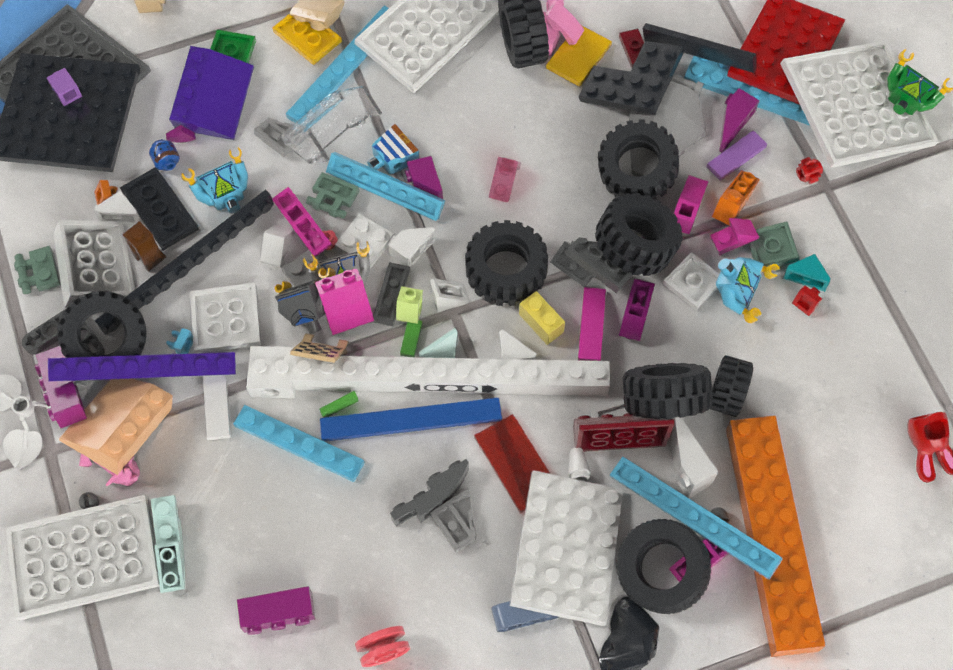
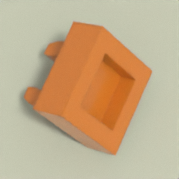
[94,180,118,205]

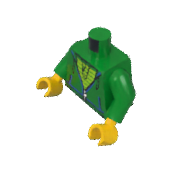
[887,49,953,115]

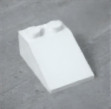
[670,417,718,499]

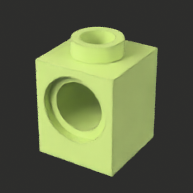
[396,286,423,324]

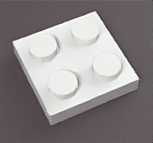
[335,214,394,269]
[663,252,719,311]

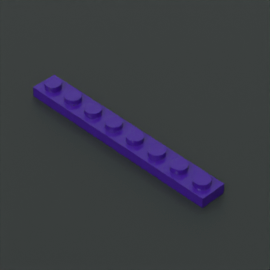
[48,352,236,382]

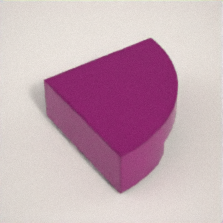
[166,125,196,143]

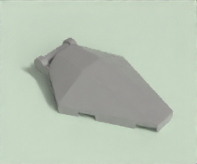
[629,75,706,177]

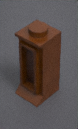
[122,221,167,272]

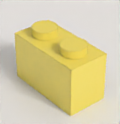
[519,291,565,345]

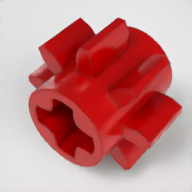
[796,157,823,184]

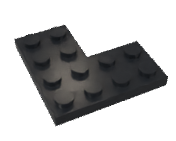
[578,41,684,115]

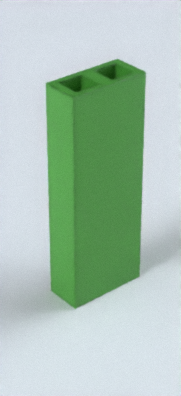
[400,320,423,357]
[319,391,359,418]

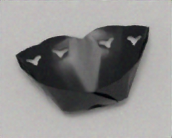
[599,596,659,670]

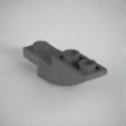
[390,459,469,527]

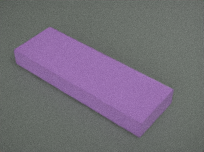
[707,130,767,181]

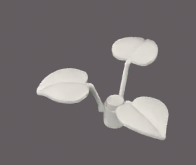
[0,374,88,469]

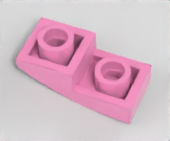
[545,1,584,45]

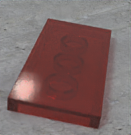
[474,414,550,513]

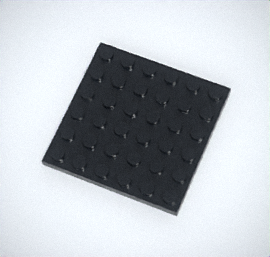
[0,53,140,172]

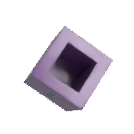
[46,68,82,106]

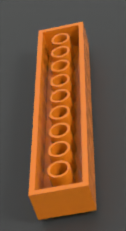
[726,415,825,657]

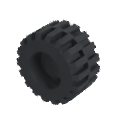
[710,355,754,417]

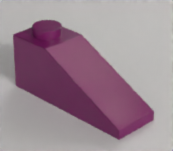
[719,88,760,153]
[619,278,655,341]

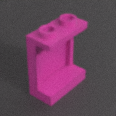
[315,269,374,335]

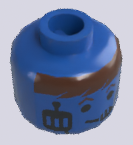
[149,139,180,171]

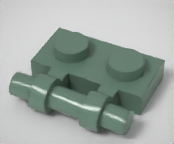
[306,172,360,219]
[14,246,60,294]

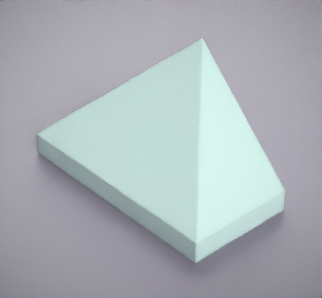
[419,328,458,358]

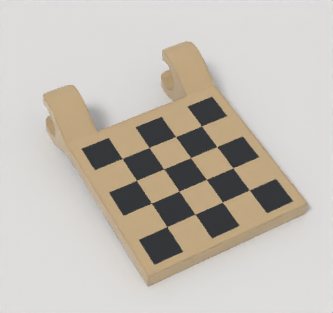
[290,333,349,363]

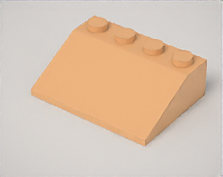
[59,378,173,475]

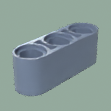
[491,601,560,632]

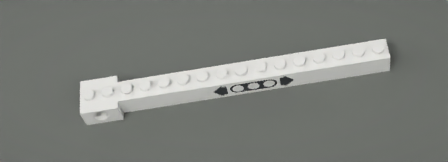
[246,346,610,398]

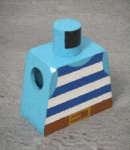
[367,124,420,174]

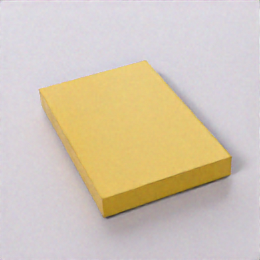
[272,14,342,65]
[546,25,612,87]

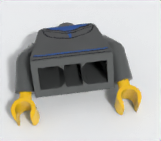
[274,267,336,334]

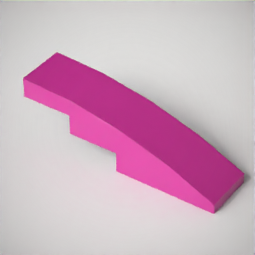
[272,187,332,257]
[578,287,606,361]

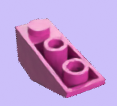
[674,175,709,235]

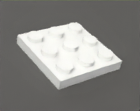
[190,283,261,353]

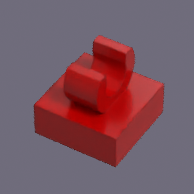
[792,285,822,316]

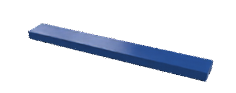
[320,398,502,442]

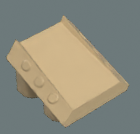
[289,0,345,31]

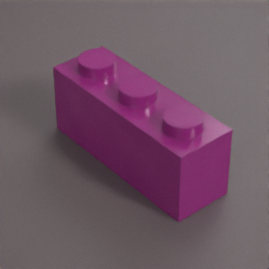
[237,586,316,635]

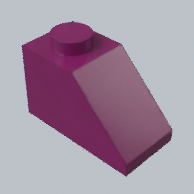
[405,156,443,199]

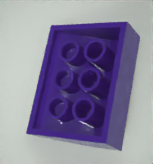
[169,46,254,140]

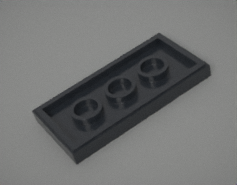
[120,167,199,251]

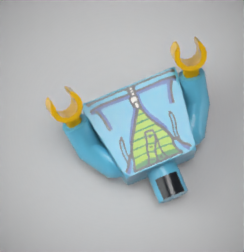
[181,147,248,214]
[716,257,780,323]

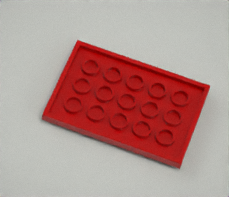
[727,0,846,105]

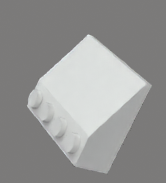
[53,220,135,308]

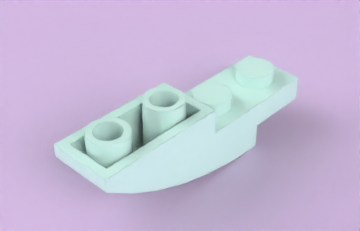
[151,495,185,593]

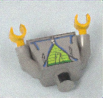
[303,241,370,284]

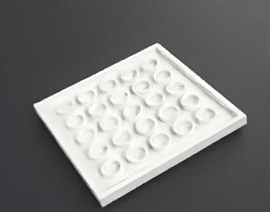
[780,40,939,168]

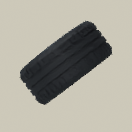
[616,519,711,614]

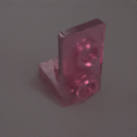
[489,157,521,202]

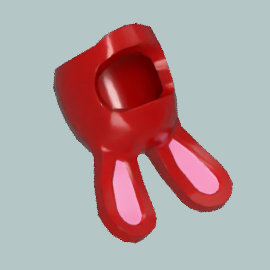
[907,412,953,483]

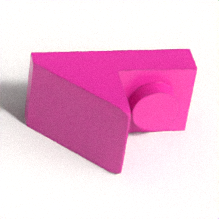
[710,218,759,256]

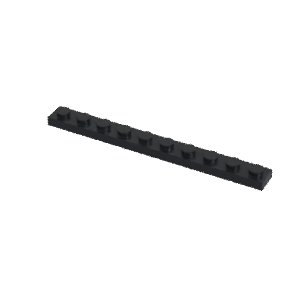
[94,189,274,335]

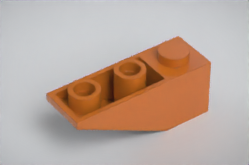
[712,170,760,226]

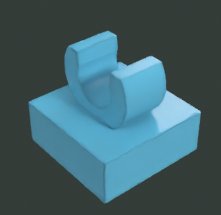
[166,328,193,354]

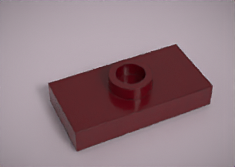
[619,28,644,68]

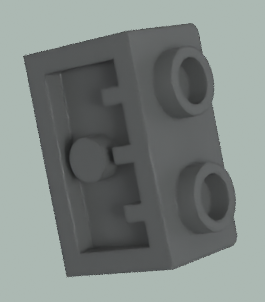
[550,240,594,287]

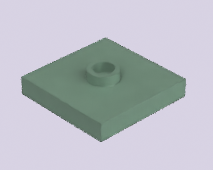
[748,221,799,267]

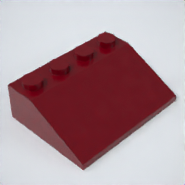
[573,413,674,452]

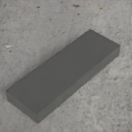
[373,262,410,327]

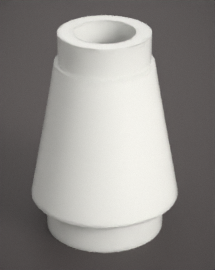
[568,448,591,482]

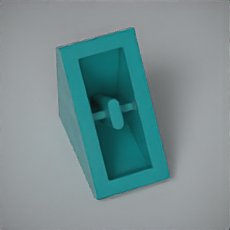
[783,254,831,292]

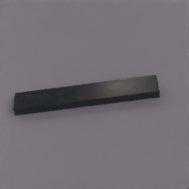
[642,23,757,73]

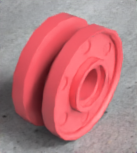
[355,626,410,667]

